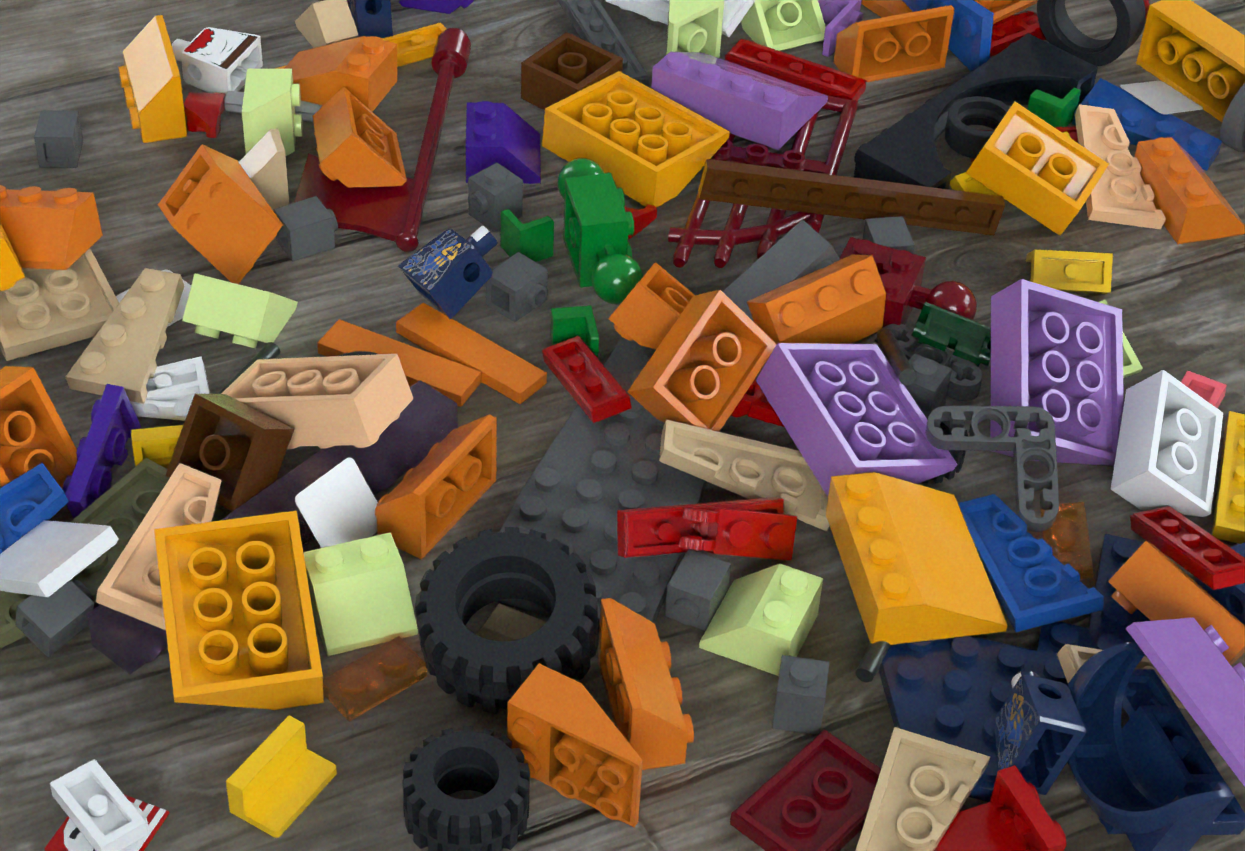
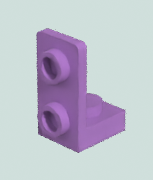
[818,0,863,57]

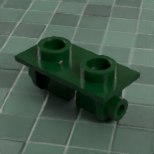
[911,302,991,367]

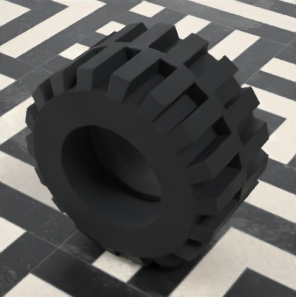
[402,726,530,851]

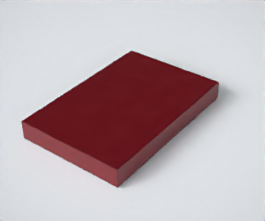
[730,729,881,851]

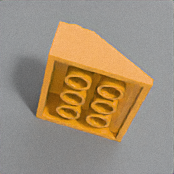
[542,71,730,208]
[826,472,1008,645]
[154,511,324,710]

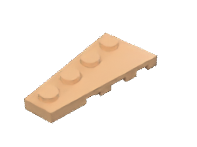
[1075,104,1166,229]
[96,463,221,630]

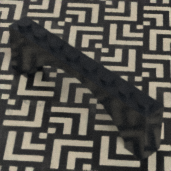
[854,33,1098,189]

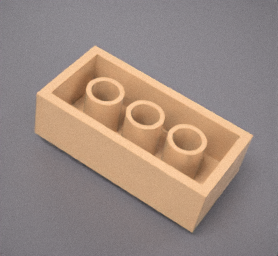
[221,354,413,449]

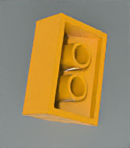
[118,15,187,143]
[966,101,1109,236]

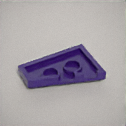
[62,384,142,518]

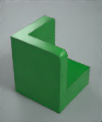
[1027,88,1081,127]
[500,209,554,262]
[550,305,599,358]

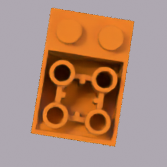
[158,144,283,284]
[507,663,643,828]

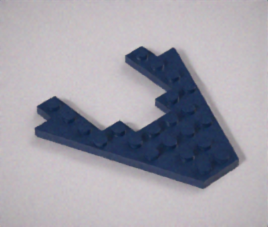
[878,534,1151,802]

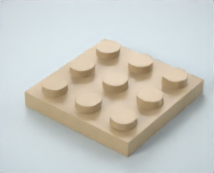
[0,248,119,361]

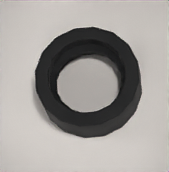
[945,96,1010,159]

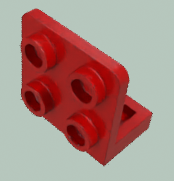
[934,765,1067,851]

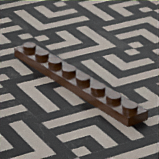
[698,159,1005,236]

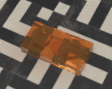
[1040,502,1093,579]
[323,636,427,722]

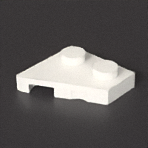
[130,356,210,421]

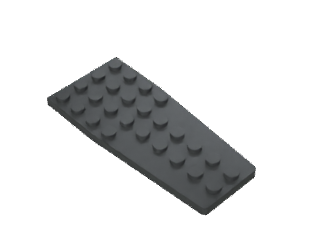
[495,338,724,630]

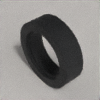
[1037,0,1146,66]

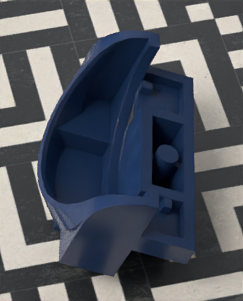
[1067,642,1245,851]

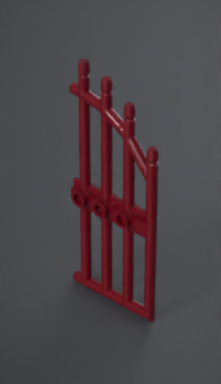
[668,95,858,268]

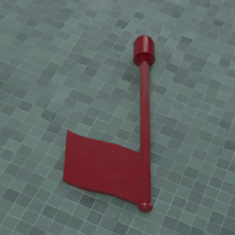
[294,28,471,252]

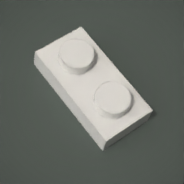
[50,759,148,851]

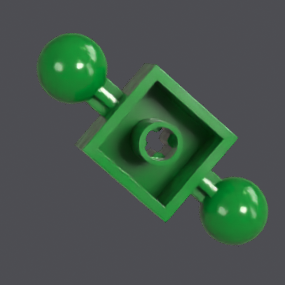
[558,158,643,305]

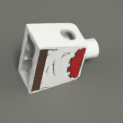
[172,27,263,94]

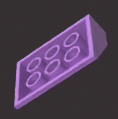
[651,51,828,150]
[990,279,1124,466]
[756,343,957,497]
[1126,617,1245,787]

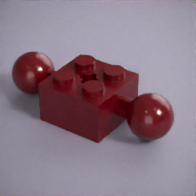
[840,237,977,334]

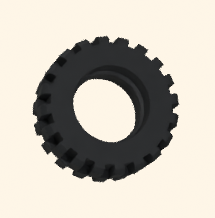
[415,527,599,714]

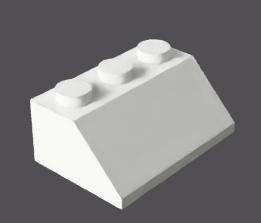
[1111,370,1223,517]

